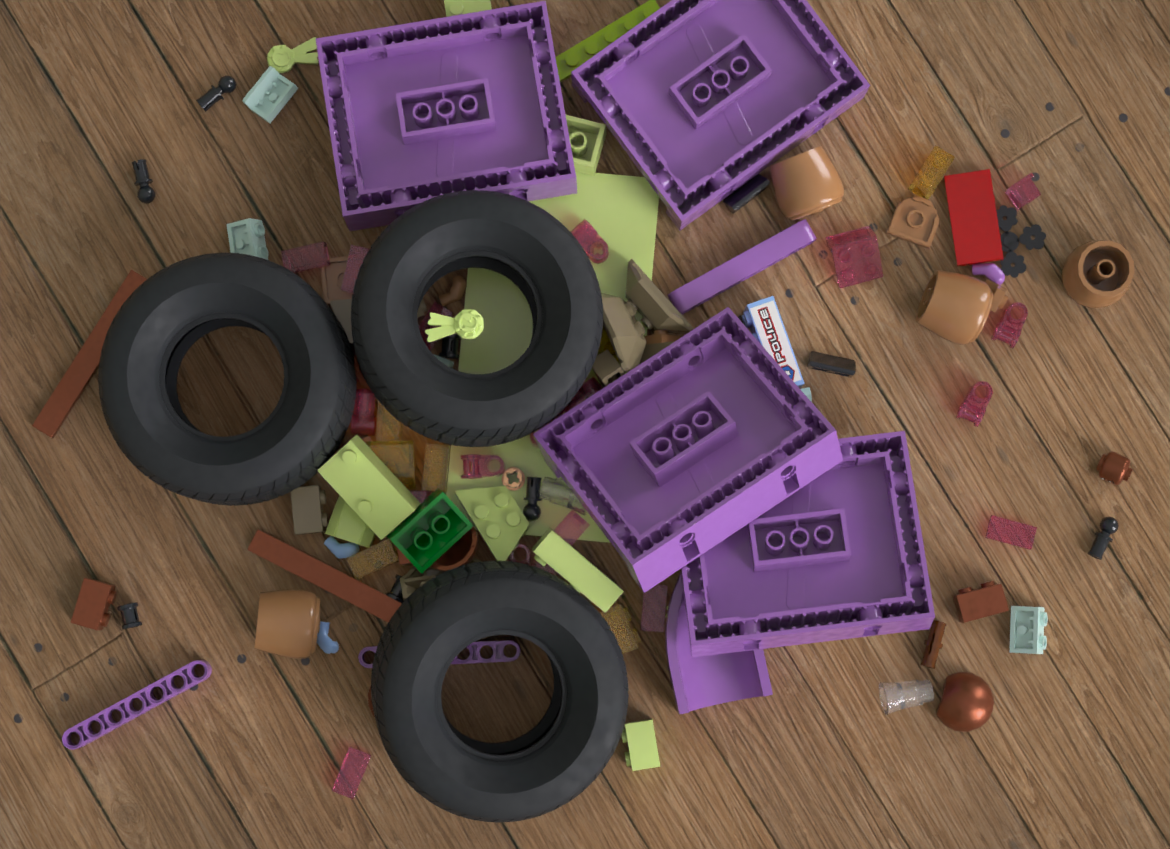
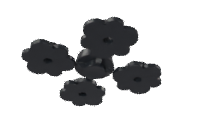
[996,205,1046,278]

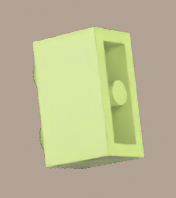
[622,719,660,771]

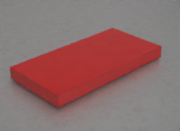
[944,169,1004,267]

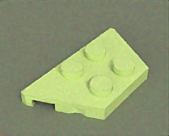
[455,486,530,561]

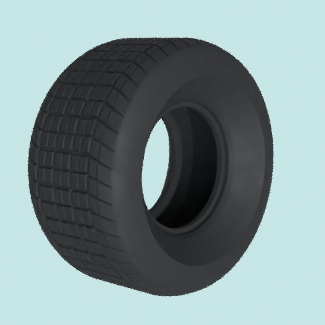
[351,190,603,447]
[98,253,357,506]
[371,560,629,822]

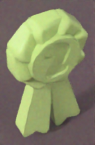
[267,37,318,73]
[425,309,484,342]

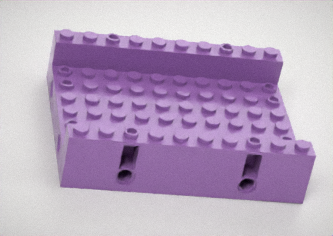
[316,0,577,231]
[571,0,870,231]
[533,307,843,593]
[681,431,935,657]

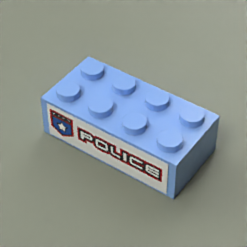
[741,296,805,388]

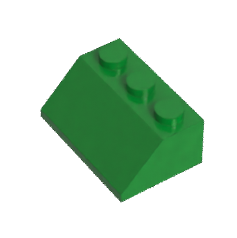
[387,488,474,574]

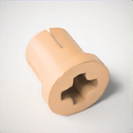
[502,467,525,491]

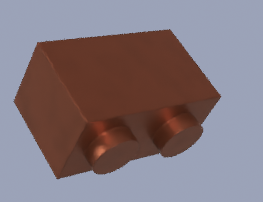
[70,578,117,631]
[953,580,1009,623]

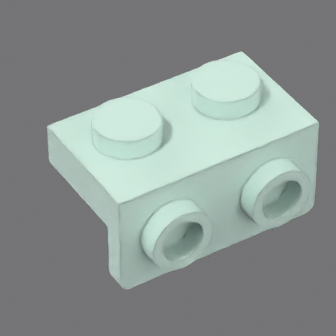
[242,66,298,123]

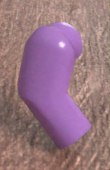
[972,263,1005,285]

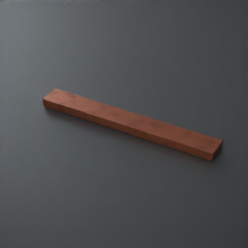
[32,270,147,438]
[247,529,402,622]

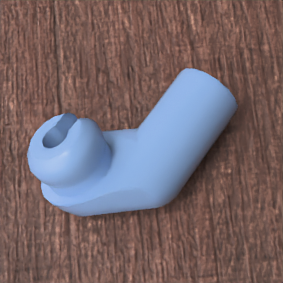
[324,536,359,559]
[317,621,339,654]

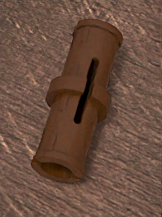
[920,620,947,669]

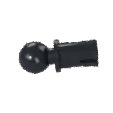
[196,76,236,112]
[132,159,155,204]
[523,477,542,521]
[1088,516,1119,560]

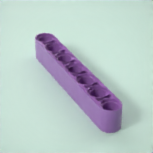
[668,219,817,315]
[358,640,521,668]
[62,660,212,750]

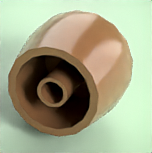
[770,146,844,221]
[1062,240,1134,308]
[916,270,993,345]
[254,589,320,659]

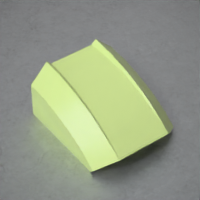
[325,495,376,549]

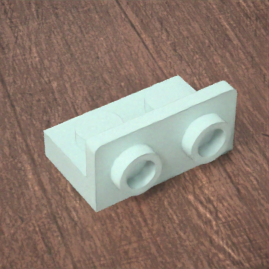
[226,218,268,260]
[1009,606,1048,654]

